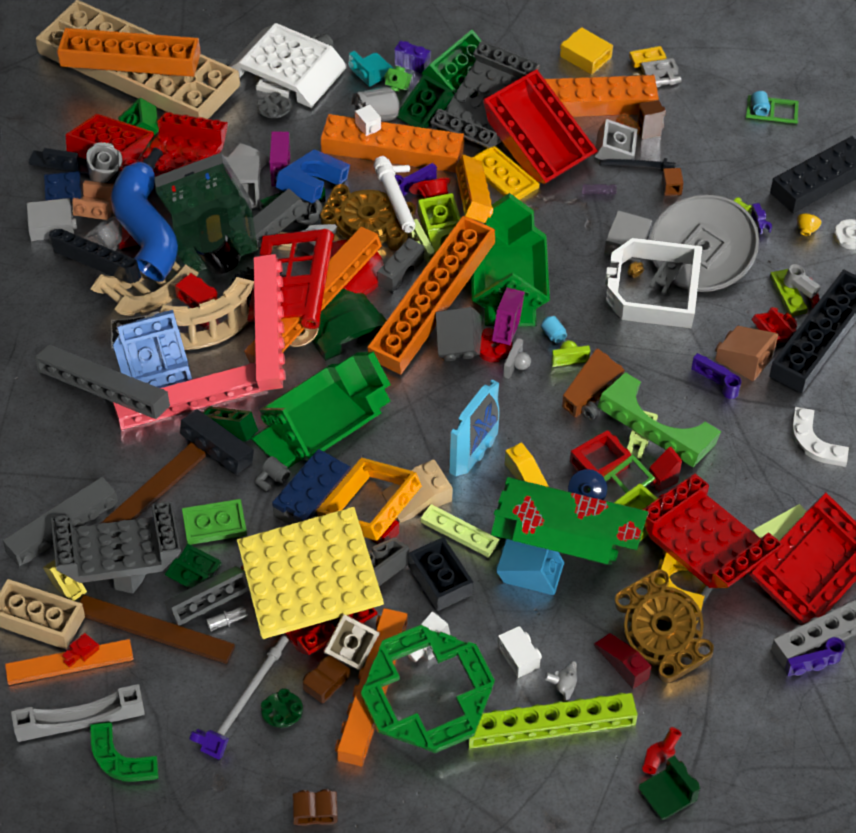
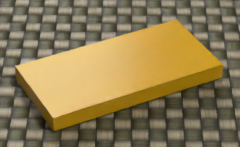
[472,146,539,200]

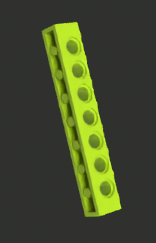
[467,693,638,749]

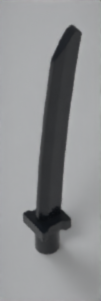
[600,158,676,171]

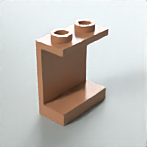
[73,180,114,220]

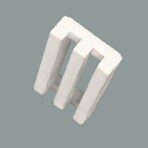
[256,77,291,99]

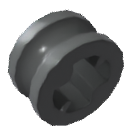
[581,401,600,421]

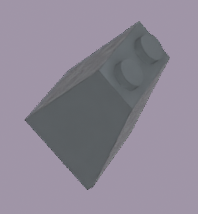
[436,307,483,362]

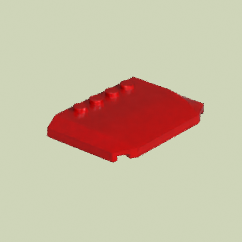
[749,493,856,625]

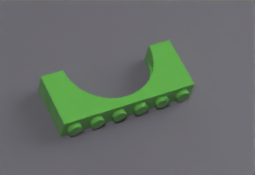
[597,372,721,467]

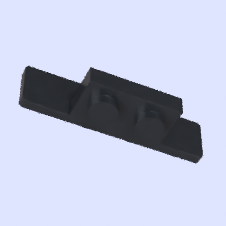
[28,148,89,174]

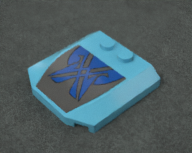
[449,380,500,476]

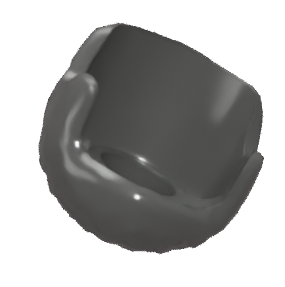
[295,199,323,225]

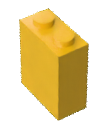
[560,27,613,75]

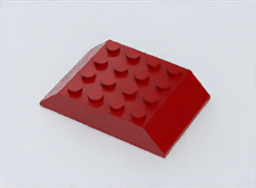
[483,69,598,184]

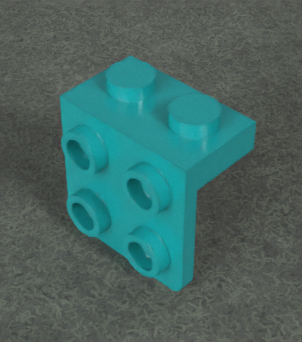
[348,51,394,87]

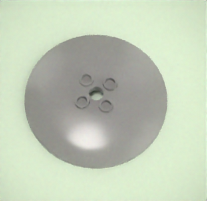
[650,195,759,292]

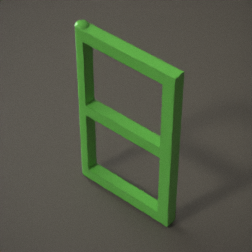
[745,95,799,124]
[587,455,655,493]

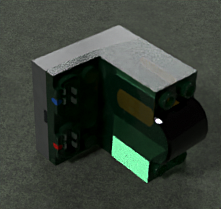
[155,152,258,274]

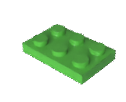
[182,499,247,545]

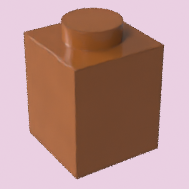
[662,168,684,196]

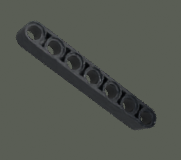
[49,229,141,283]

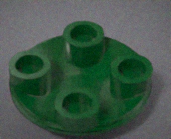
[261,688,303,728]

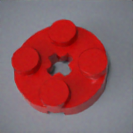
[479,328,513,362]

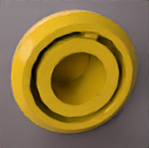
[797,213,822,236]

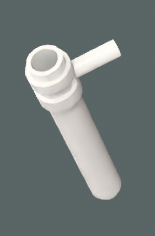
[374,156,415,233]

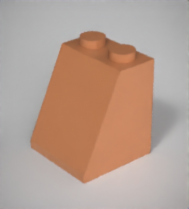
[715,325,778,381]

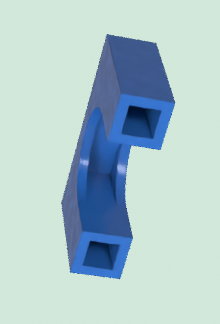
[276,149,350,203]

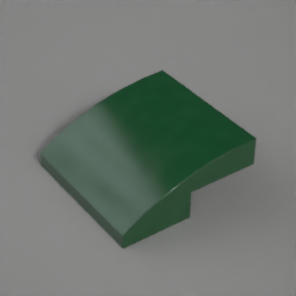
[165,544,223,589]

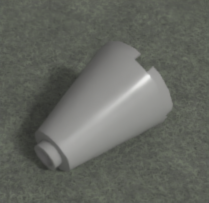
[86,142,122,183]

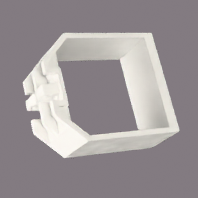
[605,238,702,328]

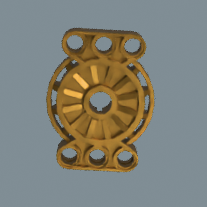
[320,184,416,251]
[615,569,714,683]

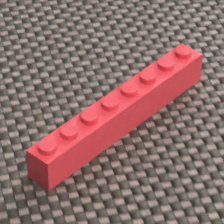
[254,254,286,391]
[113,363,262,430]

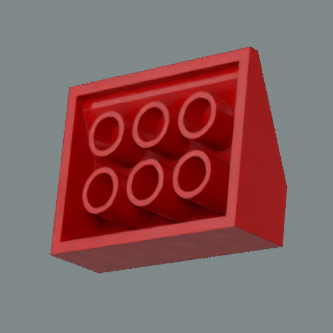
[65,114,154,171]

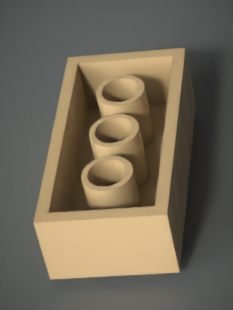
[0,579,85,650]

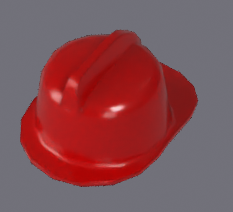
[409,178,450,199]

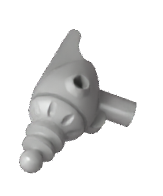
[545,661,577,702]

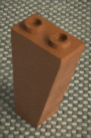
[562,348,625,418]

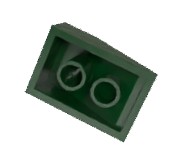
[397,75,454,128]

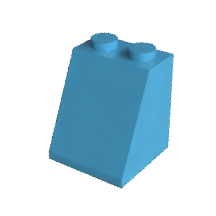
[496,539,564,595]

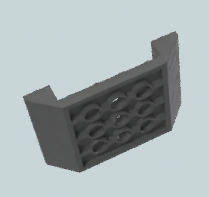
[430,40,540,148]
[51,502,181,583]

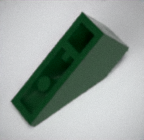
[202,406,258,441]

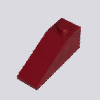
[594,633,652,689]

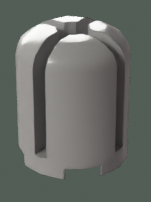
[351,87,399,122]

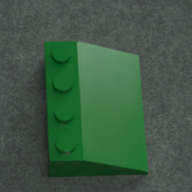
[422,29,481,97]

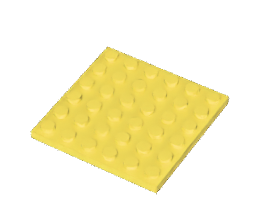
[237,507,384,639]

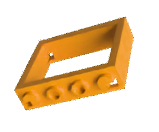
[316,457,422,541]

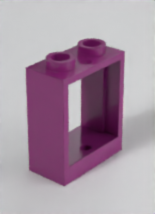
[270,132,291,187]
[492,287,525,345]

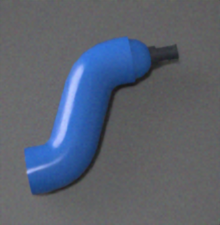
[110,147,178,282]

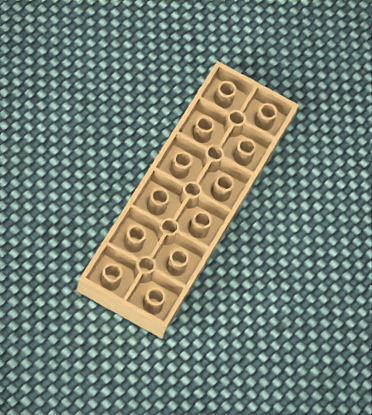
[35,0,240,119]

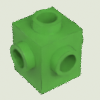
[384,66,413,92]

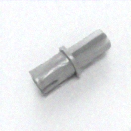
[206,607,247,632]

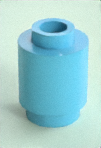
[751,91,770,116]
[541,316,567,344]

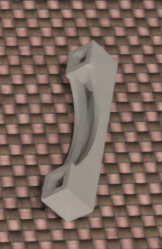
[11,684,145,742]

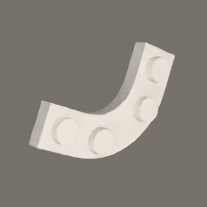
[792,407,849,467]

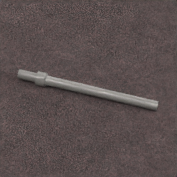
[216,636,289,736]

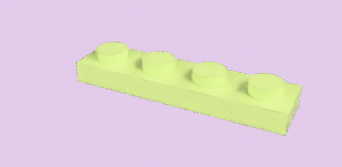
[421,504,499,558]

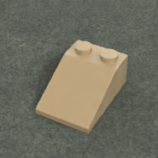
[382,459,453,523]

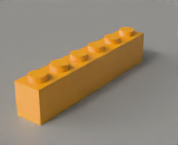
[456,154,493,223]

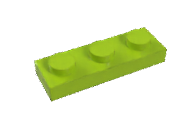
[770,269,808,317]

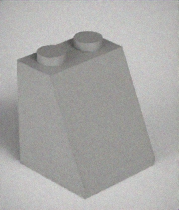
[224,156,260,209]

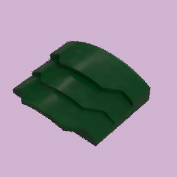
[312,289,387,361]

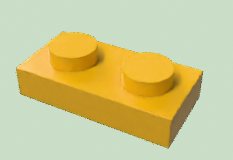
[629,46,666,68]

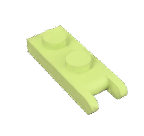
[409,219,434,264]

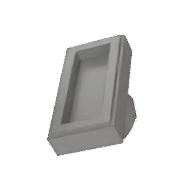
[503,338,531,379]

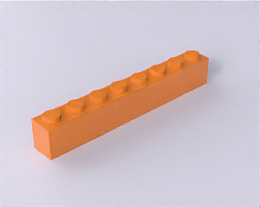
[335,608,408,767]

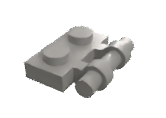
[641,58,681,87]

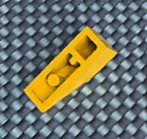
[504,442,549,487]

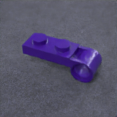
[395,163,437,196]
[691,353,741,399]
[785,637,845,676]

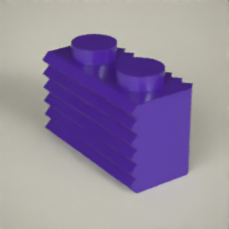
[394,41,431,73]

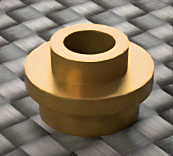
[627,262,645,278]

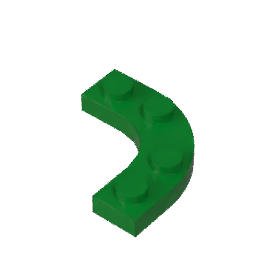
[90,722,159,782]

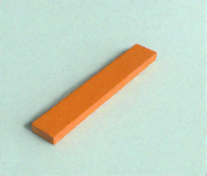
[5,639,134,685]

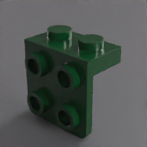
[638,755,700,820]

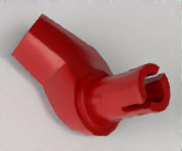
[642,727,682,775]

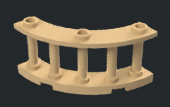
[90,262,199,316]
[159,277,254,350]

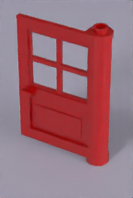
[247,229,334,329]

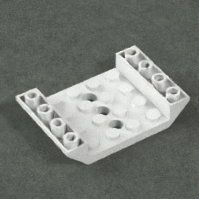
[229,23,347,108]

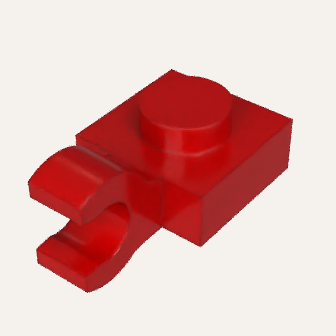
[62,633,100,667]

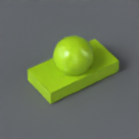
[551,340,590,367]

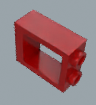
[570,430,631,477]

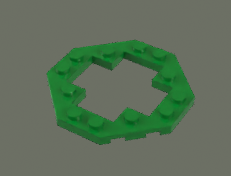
[361,625,495,753]

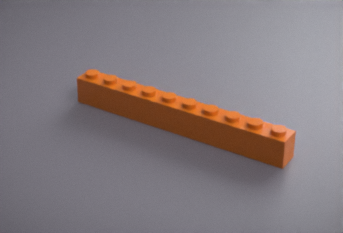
[244,226,382,363]

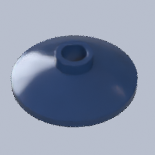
[568,469,607,500]

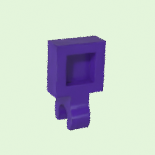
[750,203,772,234]
[189,729,229,760]

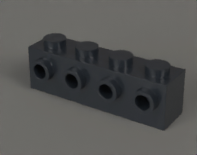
[180,409,254,475]

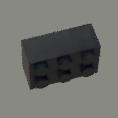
[408,537,474,611]

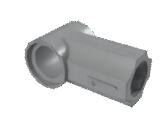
[784,264,821,299]

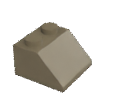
[324,614,379,670]

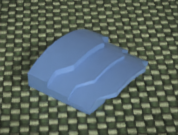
[113,310,193,388]

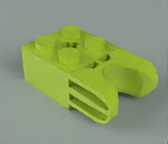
[417,193,461,257]

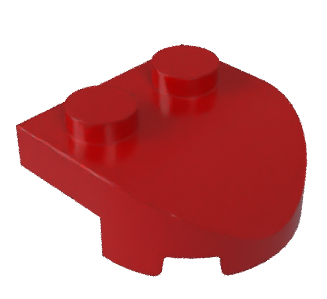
[751,307,798,344]

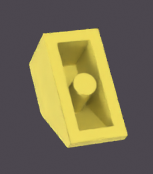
[42,559,87,601]

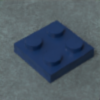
[44,171,82,203]

